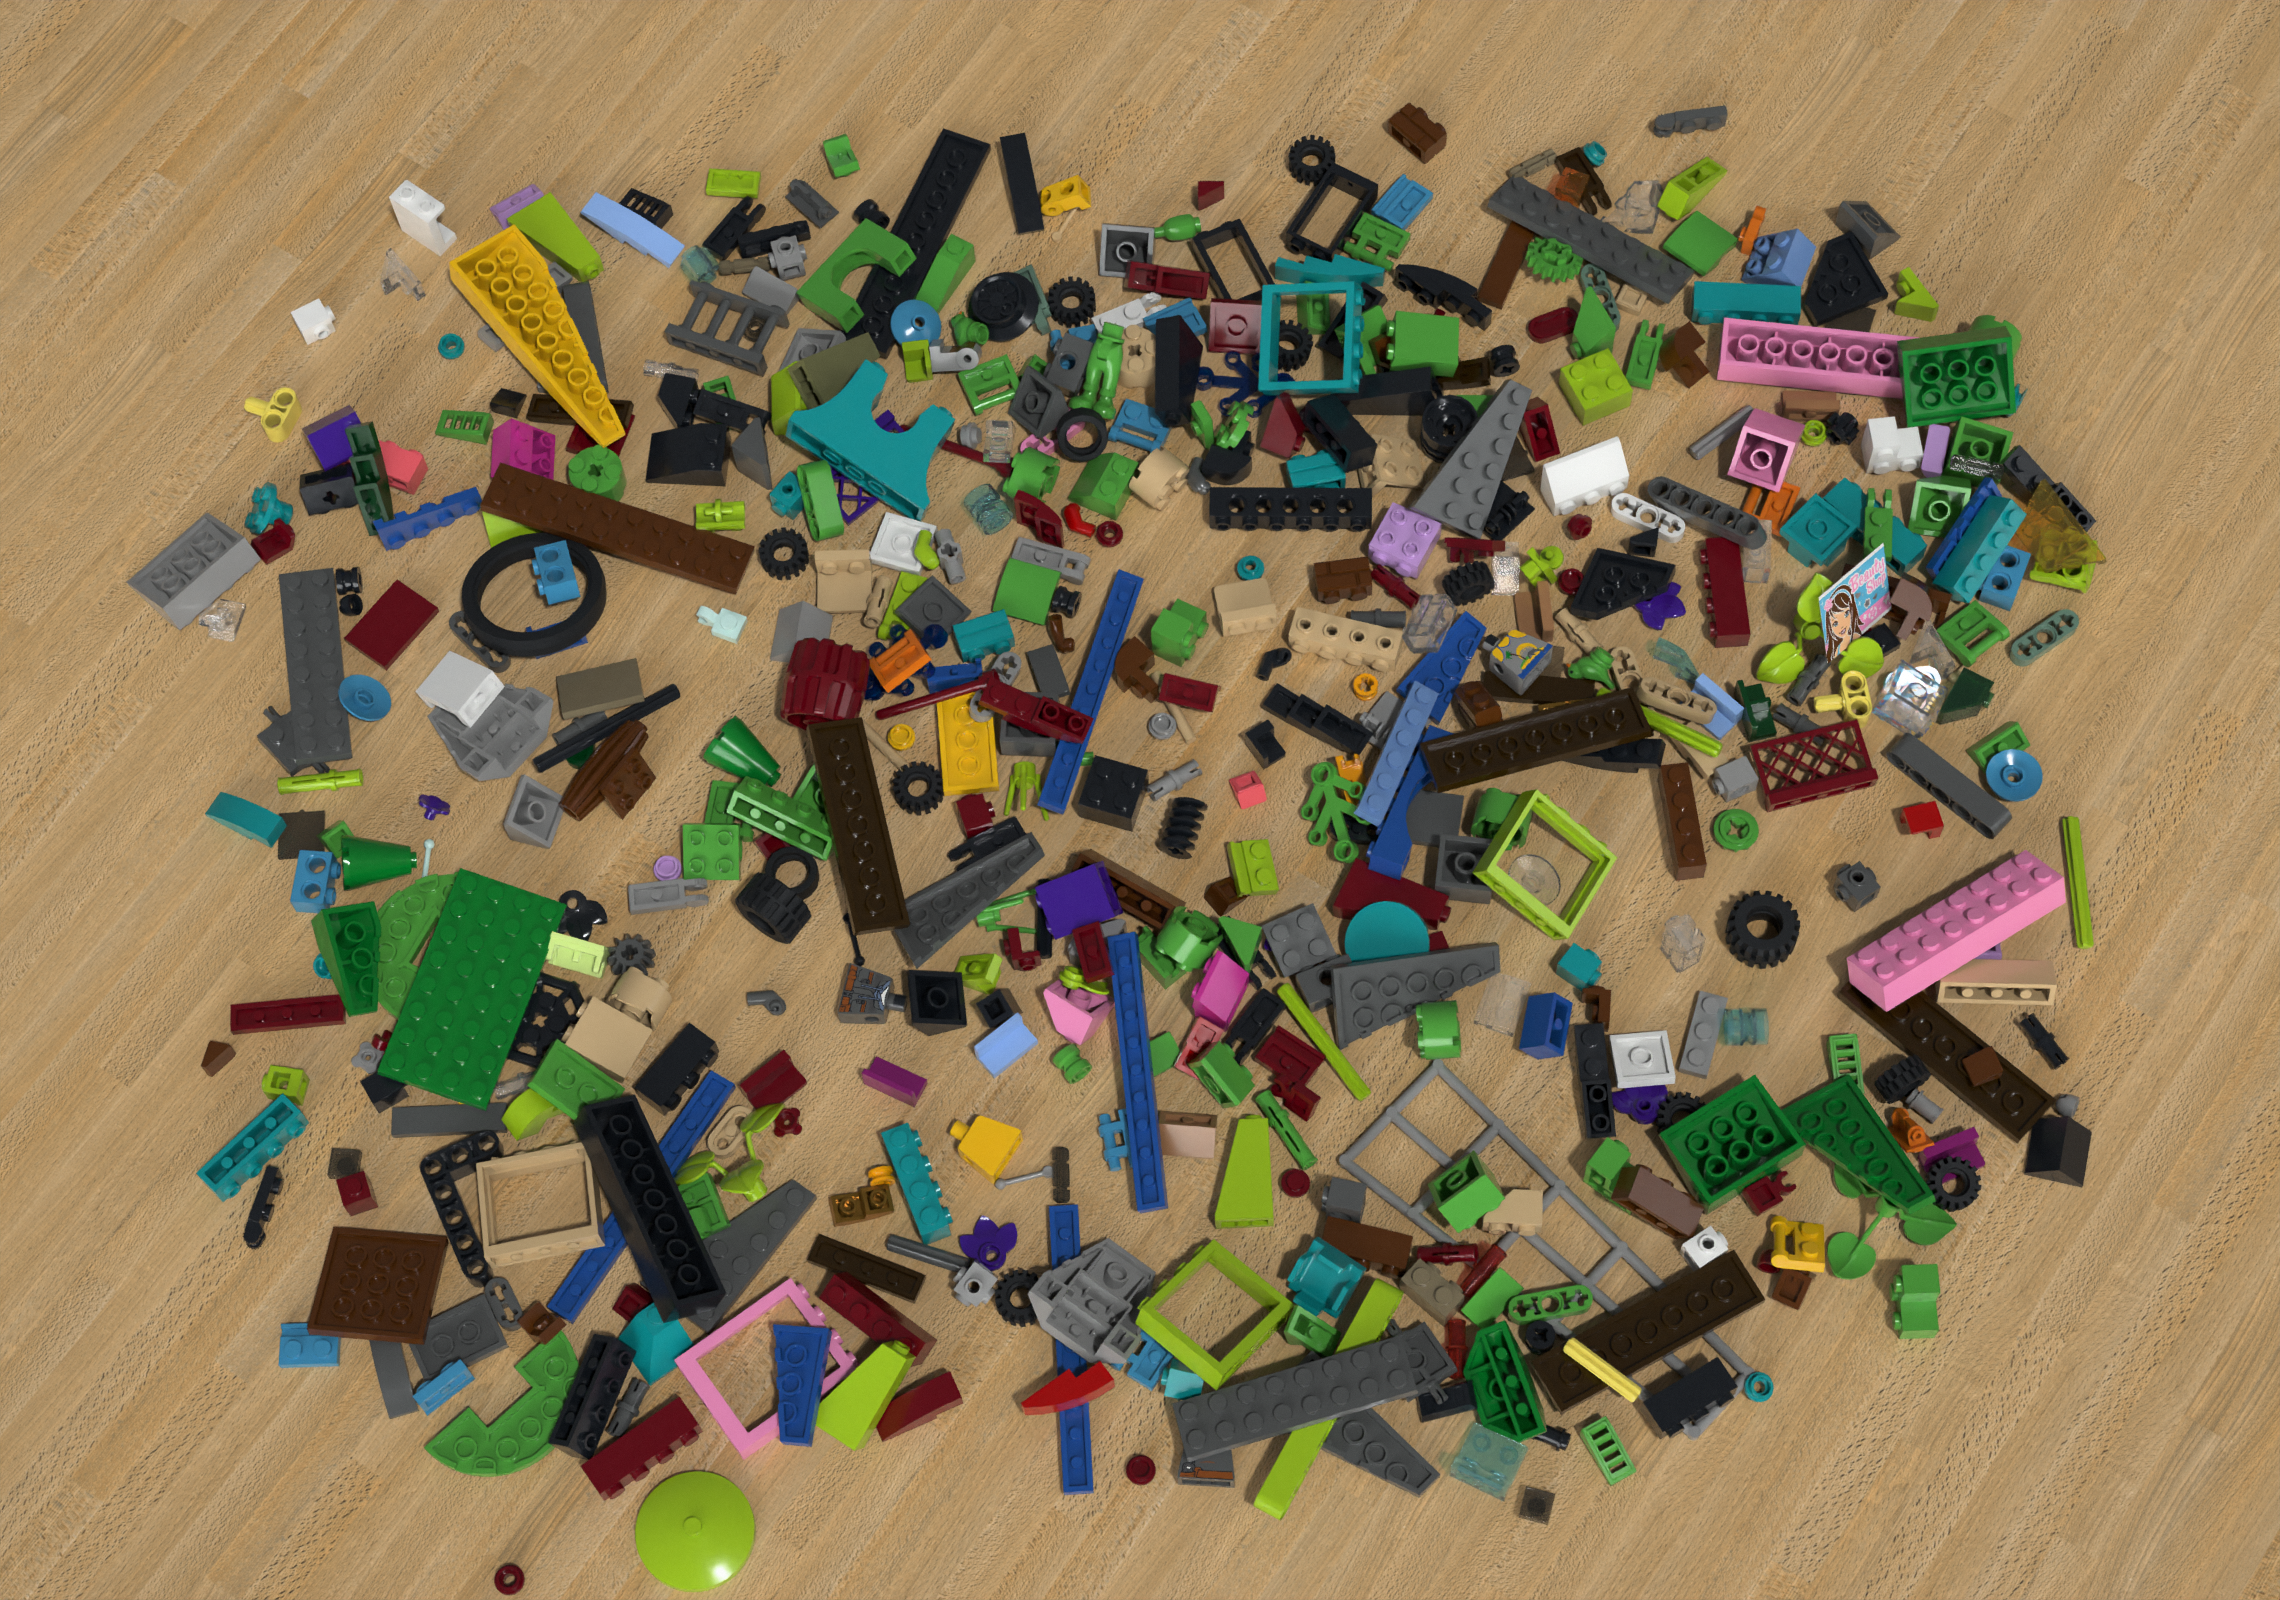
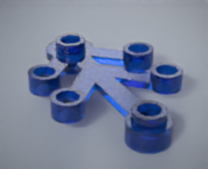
[1196,351,1295,418]
[864,624,948,701]

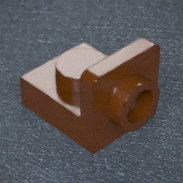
[1581,986,1611,1032]
[1771,1268,1817,1310]
[517,1302,567,1345]

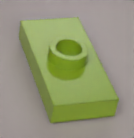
[706,168,761,199]

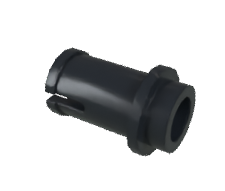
[1531,1425,1571,1452]

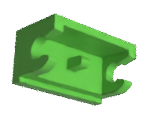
[1138,926,1187,990]

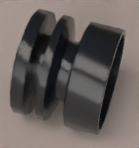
[1420,395,1478,464]

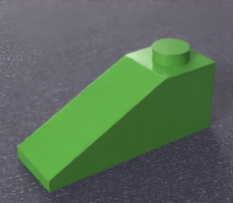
[916,234,976,314]

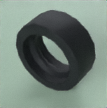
[1056,407,1108,462]
[765,846,820,900]

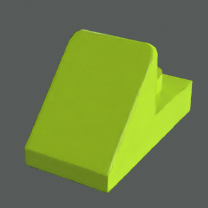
[1894,267,1939,322]
[955,953,1003,995]

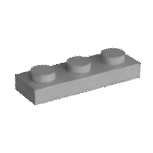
[1678,991,1728,1079]

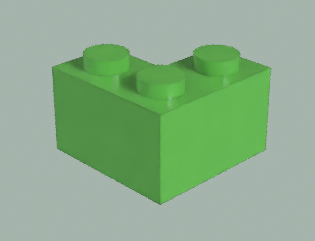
[1151,598,1209,667]
[1583,1137,1633,1215]
[1889,1264,1940,1339]

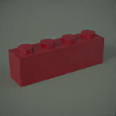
[1699,537,1751,648]
[819,1272,937,1367]
[581,1397,703,1501]

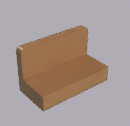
[1782,390,1840,422]
[1514,581,1554,642]
[1159,1111,1218,1159]

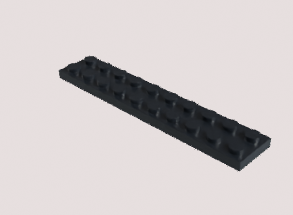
[841,128,991,359]

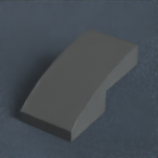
[1027,644,1070,698]

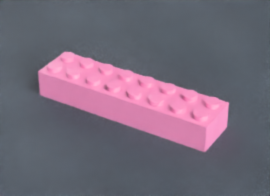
[1717,318,1919,399]
[1847,850,2066,1012]

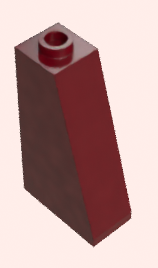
[1333,858,1452,930]

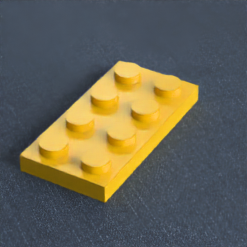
[937,691,999,796]

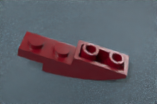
[978,677,1094,744]

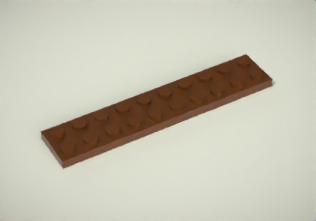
[480,462,755,595]

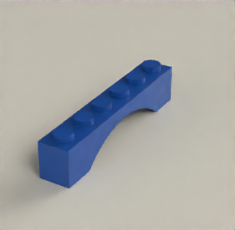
[1366,725,1454,881]

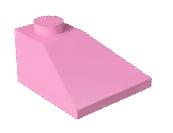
[1043,979,1115,1045]

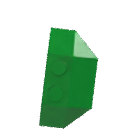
[1463,1320,1547,1443]

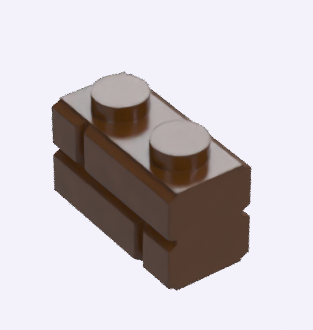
[1388,103,1447,164]
[1314,557,1372,604]
[1455,680,1503,729]

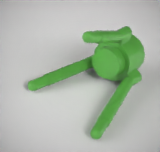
[977,888,1037,934]

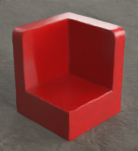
[1899,801,1944,839]

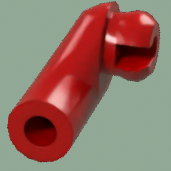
[1063,503,1096,538]

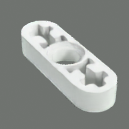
[1611,493,1685,543]

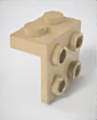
[1214,578,1277,637]

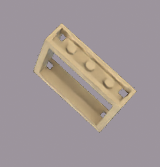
[476,1140,605,1269]

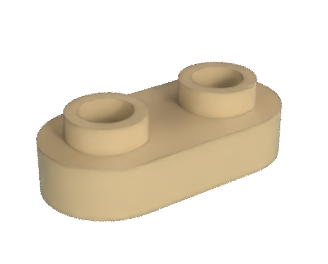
[708,1106,752,1159]

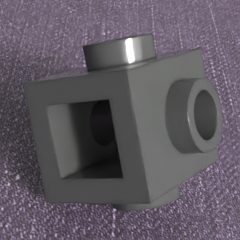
[1834,861,1881,912]

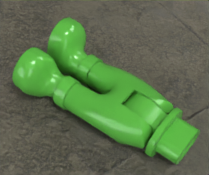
[1068,322,1125,419]

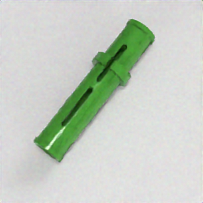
[1255,1090,1318,1170]

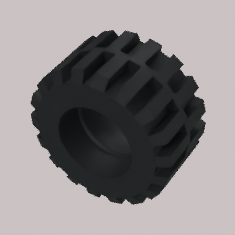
[735,872,812,944]
[1725,890,1800,969]

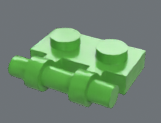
[1343,212,1411,272]

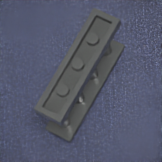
[664,280,790,376]

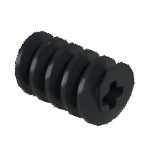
[1159,797,1208,859]

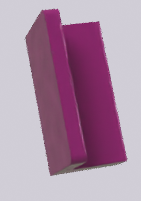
[861,1056,928,1108]
[1917,1127,1985,1184]

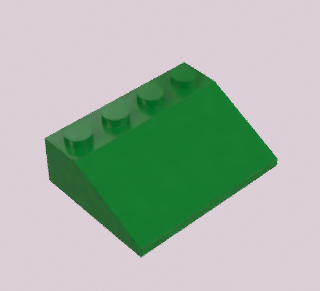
[1897,326,2016,428]
[1659,1075,1806,1215]

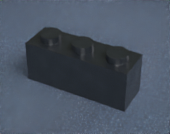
[1302,394,1378,472]
[634,1023,719,1116]
[1640,1357,1738,1439]

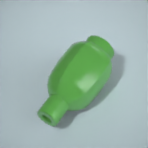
[1155,214,1201,241]

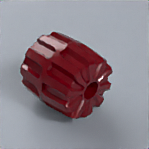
[780,637,870,731]

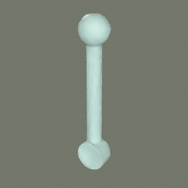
[422,839,435,878]

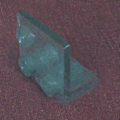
[1449,1423,1528,1501]

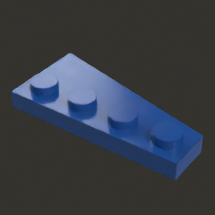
[1925,477,2002,581]
[373,487,482,551]
[1396,611,1487,726]
[773,1324,832,1447]

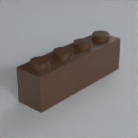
[1658,762,1707,881]
[1070,849,1186,929]

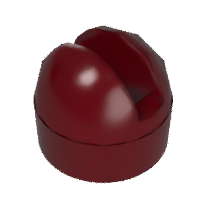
[1757,1249,1780,1274]

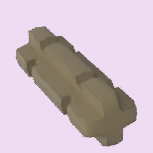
[1509,149,1557,178]
[719,256,771,275]

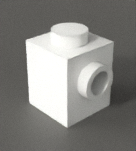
[291,298,336,345]
[1680,1226,1728,1272]

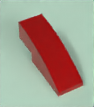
[1021,1361,1115,1415]

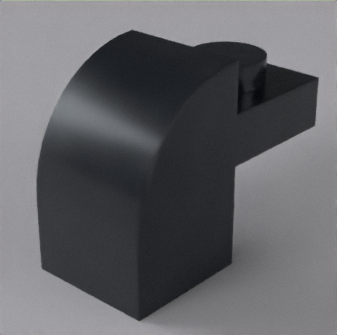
[1202,430,1255,485]

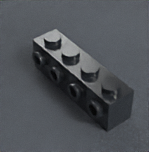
[548,1334,637,1460]

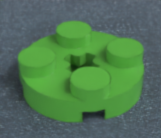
[1214,401,1254,450]

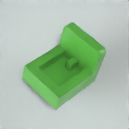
[823,134,860,177]

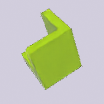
[902,339,933,383]

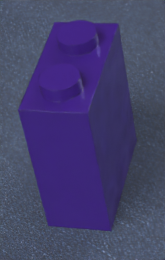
[1035,861,1123,940]

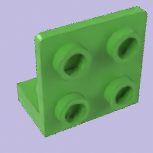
[1334,305,1388,375]

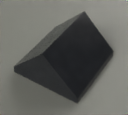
[907,970,967,1036]
[2024,1116,2092,1188]

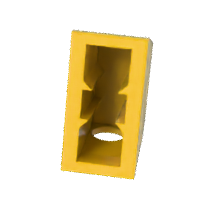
[950,1115,1023,1185]

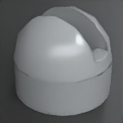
[2056,1094,2080,1118]

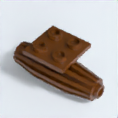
[559,719,656,821]

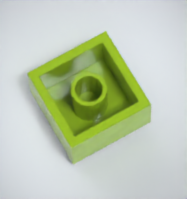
[1559,348,1633,426]

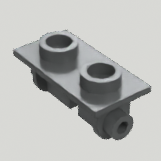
[785,179,839,229]

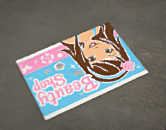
[1818,543,1892,663]

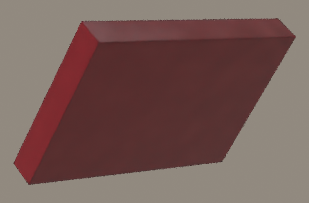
[344,579,439,671]

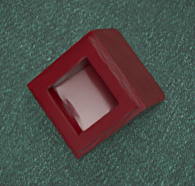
[1198,181,1224,210]
[752,831,791,860]
[612,1283,654,1323]

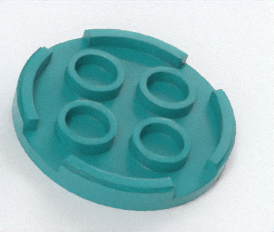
[1345,901,1430,963]

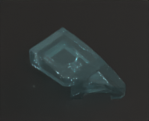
[1653,637,1700,684]

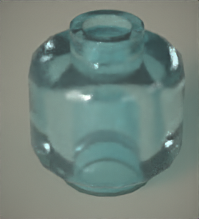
[680,245,719,283]

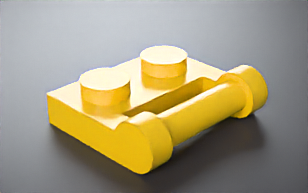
[1770,1216,1825,1272]

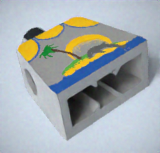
[1483,630,1553,695]

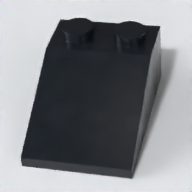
[646,423,731,487]

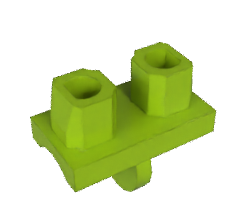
[696,499,745,533]
[1519,546,1564,588]

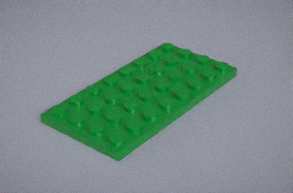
[377,868,567,1111]

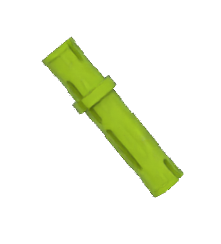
[277,768,364,795]

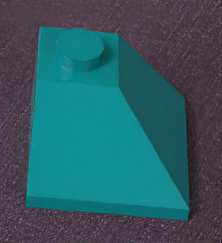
[617,1302,694,1386]

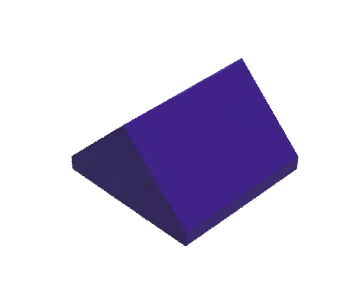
[302,404,361,472]

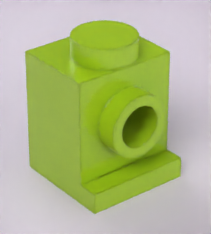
[262,1065,310,1106]

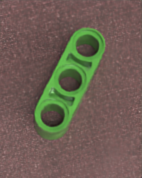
[797,459,844,541]

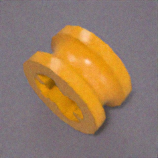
[1353,673,1378,701]
[868,1166,896,1186]

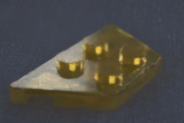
[2015,479,2107,573]

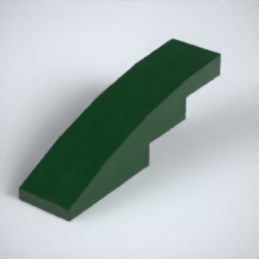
[345,421,394,536]

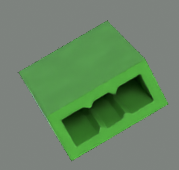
[1386,311,1459,377]

